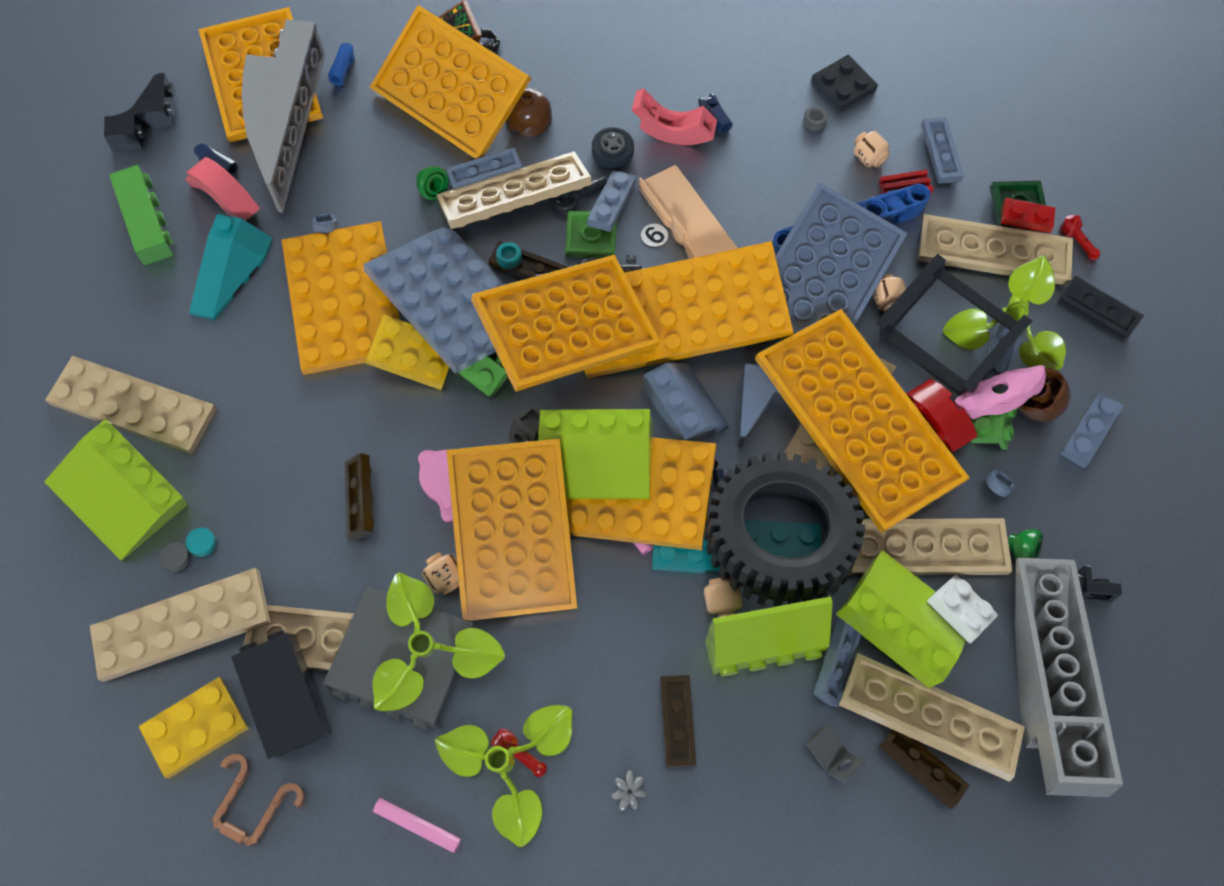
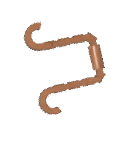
[212,754,306,846]

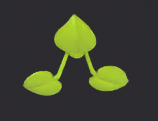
[943,255,1066,370]
[372,572,505,711]
[435,705,573,847]

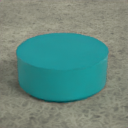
[496,242,522,269]
[186,527,217,557]

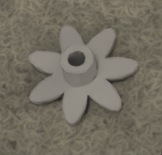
[611,770,646,811]

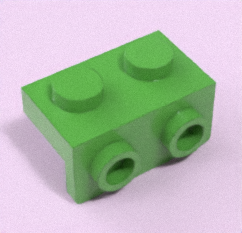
[458,354,508,397]
[971,391,1017,450]

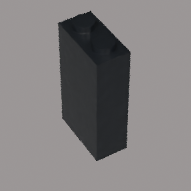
[231,630,332,759]

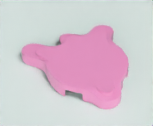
[418,450,453,522]

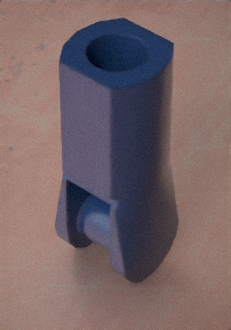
[698,93,733,135]
[194,143,238,176]

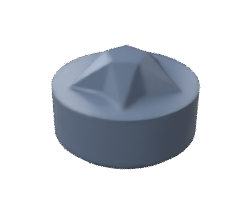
[311,213,338,233]
[986,470,1014,497]

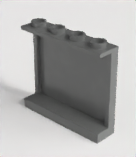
[323,586,476,730]

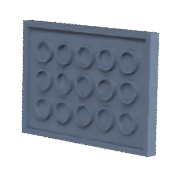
[775,183,907,334]
[364,224,505,374]

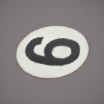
[641,224,668,247]

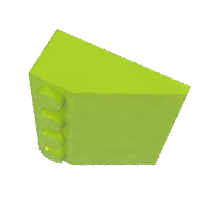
[538,409,653,499]
[44,419,188,561]
[836,550,966,688]
[705,597,833,677]

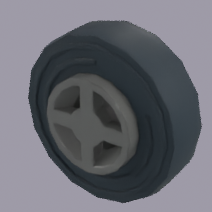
[591,127,634,169]

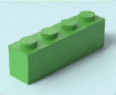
[109,165,174,266]

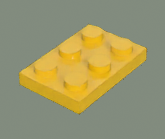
[365,314,449,390]
[138,677,249,779]

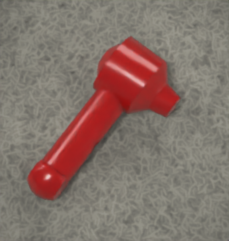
[1060,215,1100,260]
[491,728,547,777]

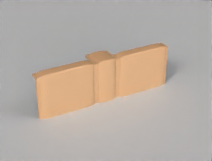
[639,165,737,259]

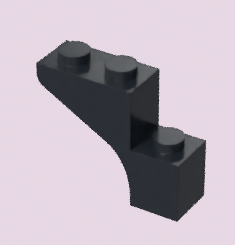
[104,73,175,151]

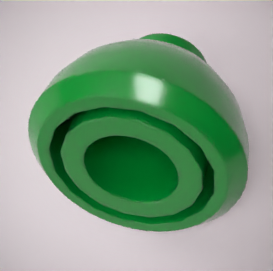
[416,166,449,200]
[1008,529,1043,559]

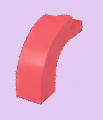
[632,88,717,145]
[185,157,260,221]

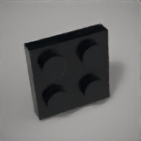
[811,54,878,112]

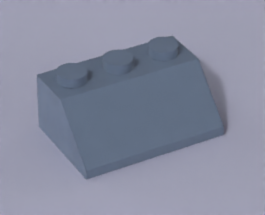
[643,363,729,442]

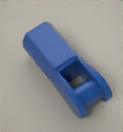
[328,43,355,86]

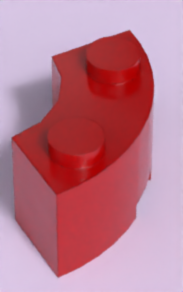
[906,379,978,452]

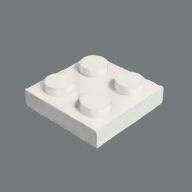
[927,575,998,643]

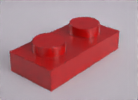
[1001,198,1056,233]

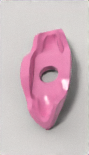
[955,365,1046,419]

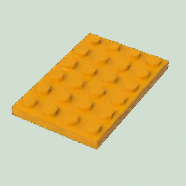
[369,5,532,159]
[198,7,323,143]
[282,221,400,375]
[471,255,661,392]
[566,437,717,550]
[446,439,577,621]

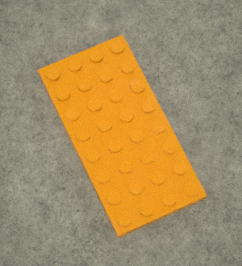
[585,241,793,379]
[755,309,970,534]

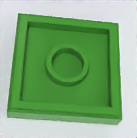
[565,211,617,259]

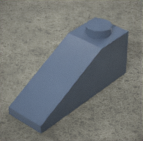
[737,364,779,447]

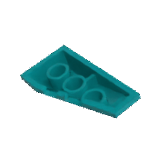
[189,213,273,320]

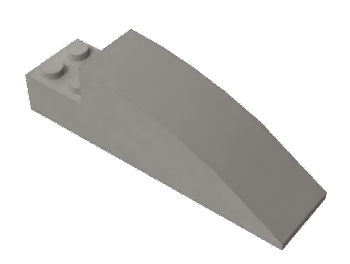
[242,19,325,213]
[1015,558,1123,797]

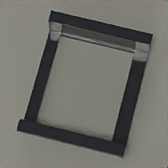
[877,254,1033,396]

